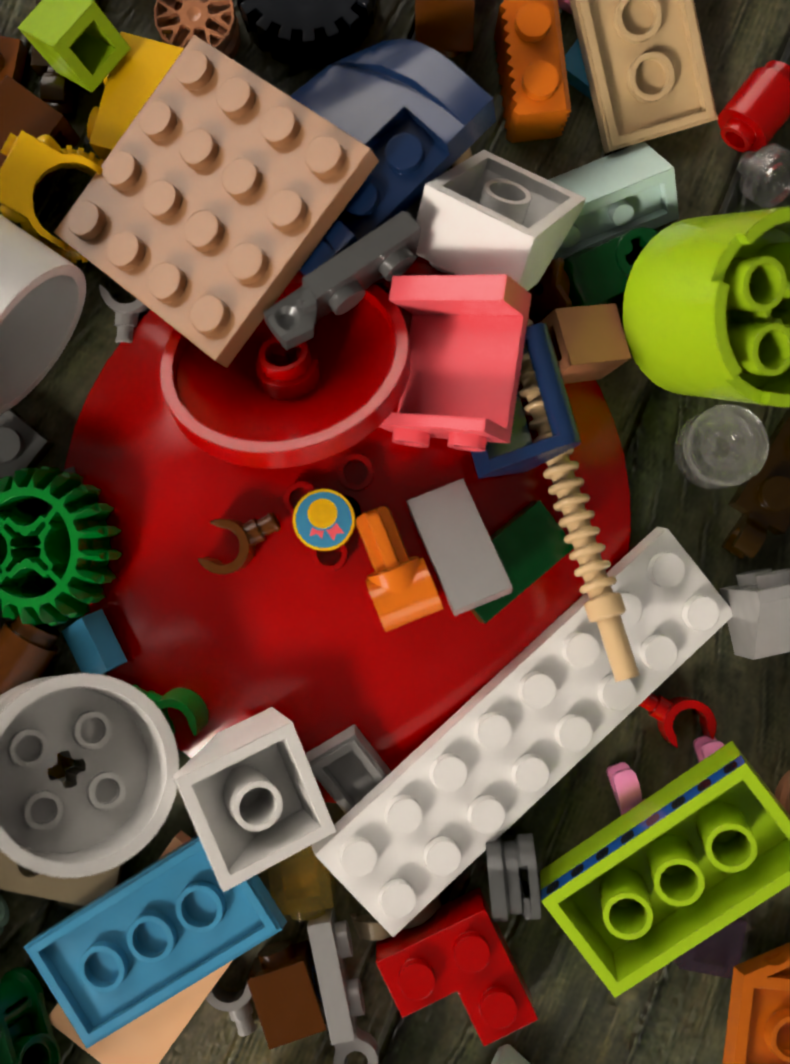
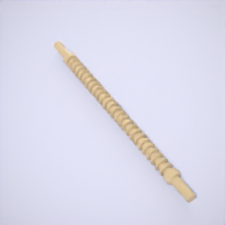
[452,147,640,682]

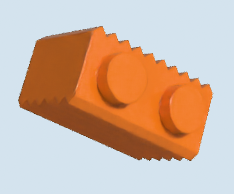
[493,0,572,143]

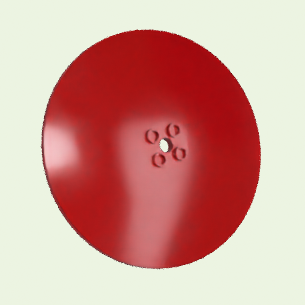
[64,256,631,803]

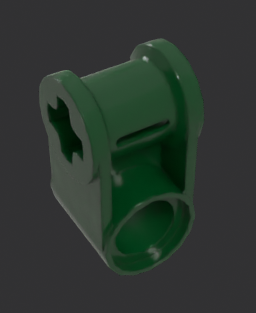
[564,227,659,307]
[0,967,61,1064]

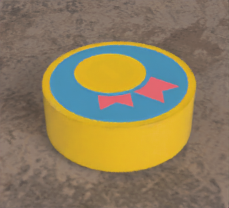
[293,489,356,551]

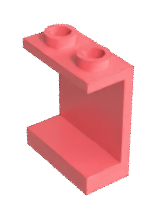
[379,275,532,452]

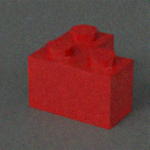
[376,887,538,1046]

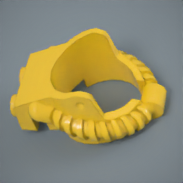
[0,130,105,263]

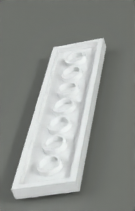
[311,526,733,937]

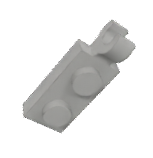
[307,902,379,1064]

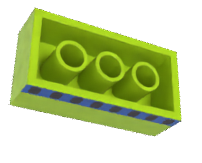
[540,741,790,998]

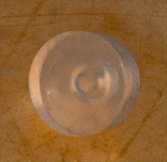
[738,143,790,208]

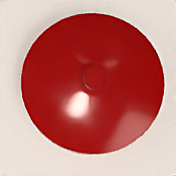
[160,272,411,468]

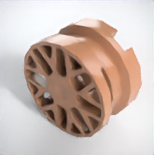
[154,0,241,59]

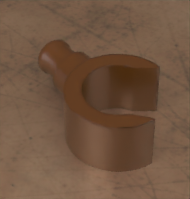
[198,512,281,574]

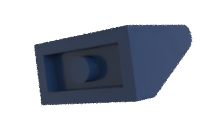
[471,323,581,479]

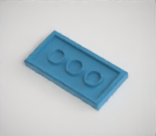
[24,835,287,1048]

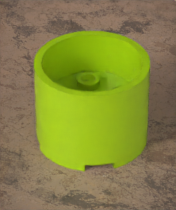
[623,206,790,407]

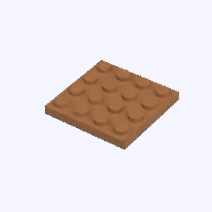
[53,35,379,368]

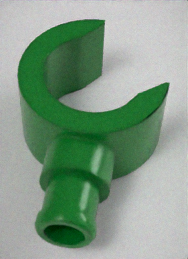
[132,684,209,736]

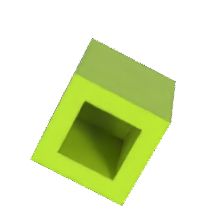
[17,0,131,92]

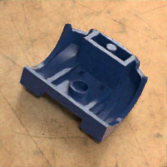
[290,38,496,277]

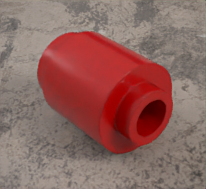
[718,60,790,152]

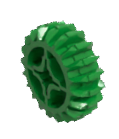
[0,466,124,626]

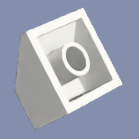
[416,150,586,291]
[173,707,336,892]

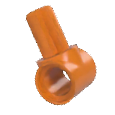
[355,506,443,632]

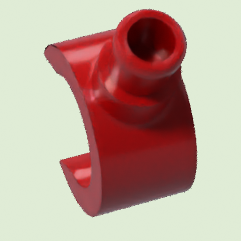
[639,693,717,748]

